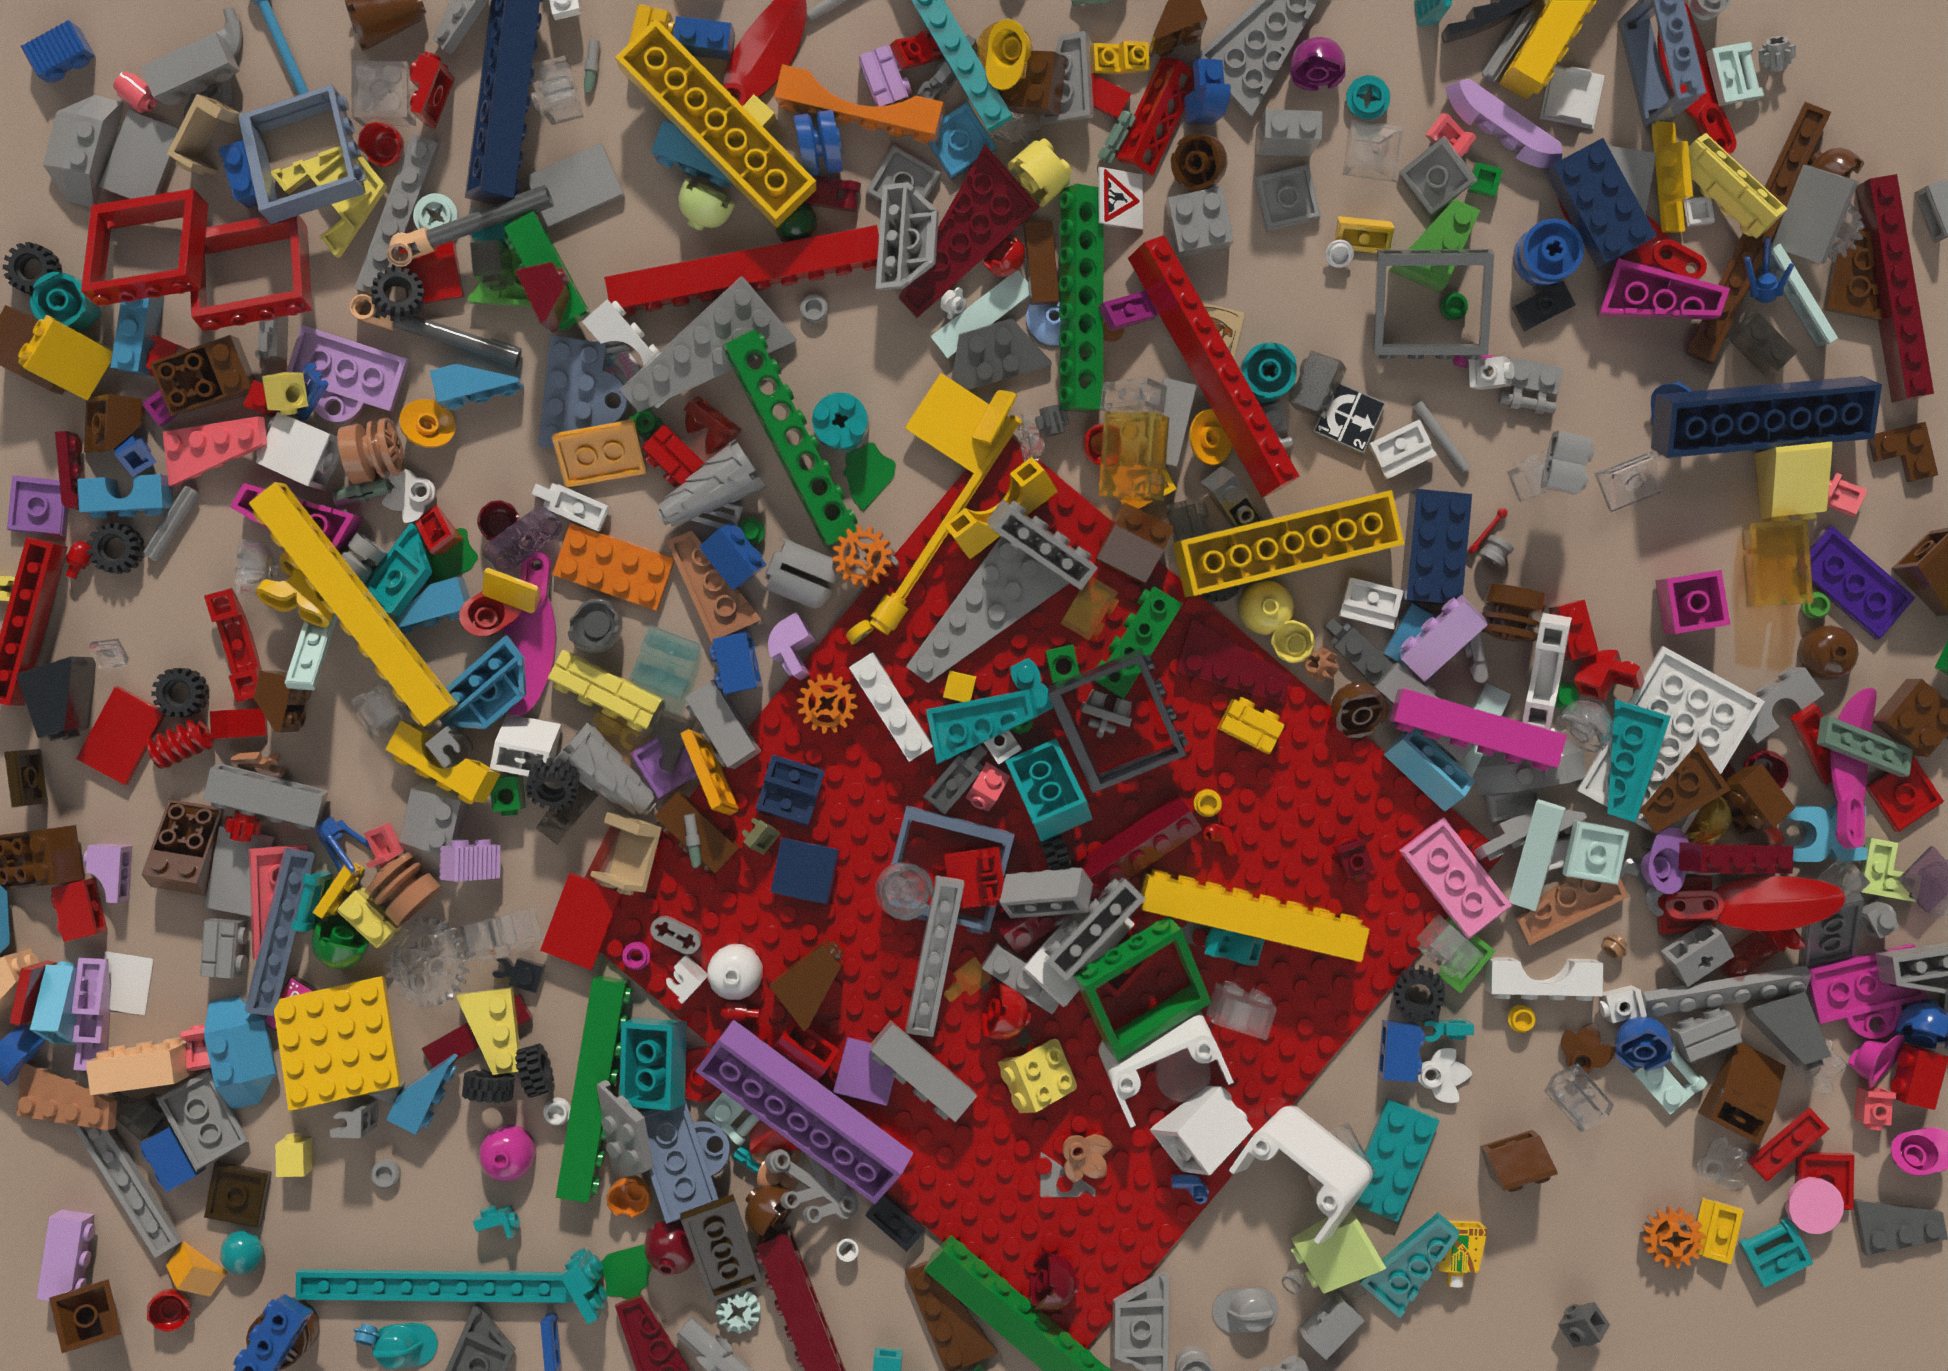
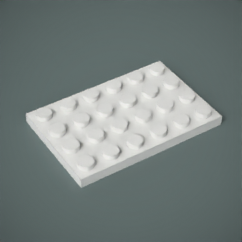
[1576,646,1765,835]

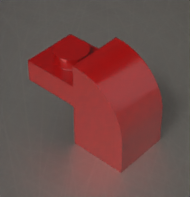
[1574,649,1645,701]

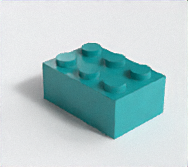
[1005,738,1092,841]
[620,1017,687,1110]

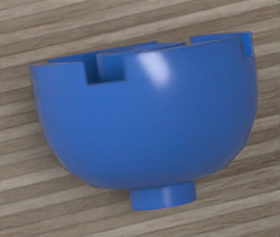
[1894,999,1948,1049]
[1615,1017,1674,1071]

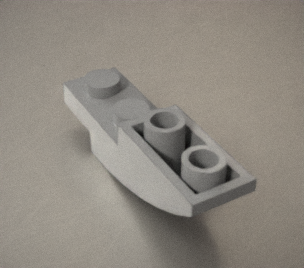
[1474,810,1587,861]

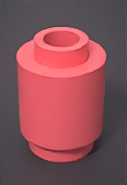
[113,72,158,113]

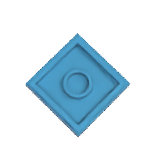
[928,102,997,180]

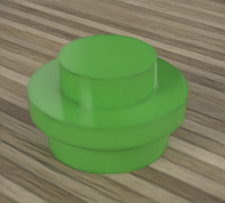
[1801,592,1830,620]

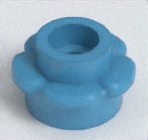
[353,1324,380,1347]

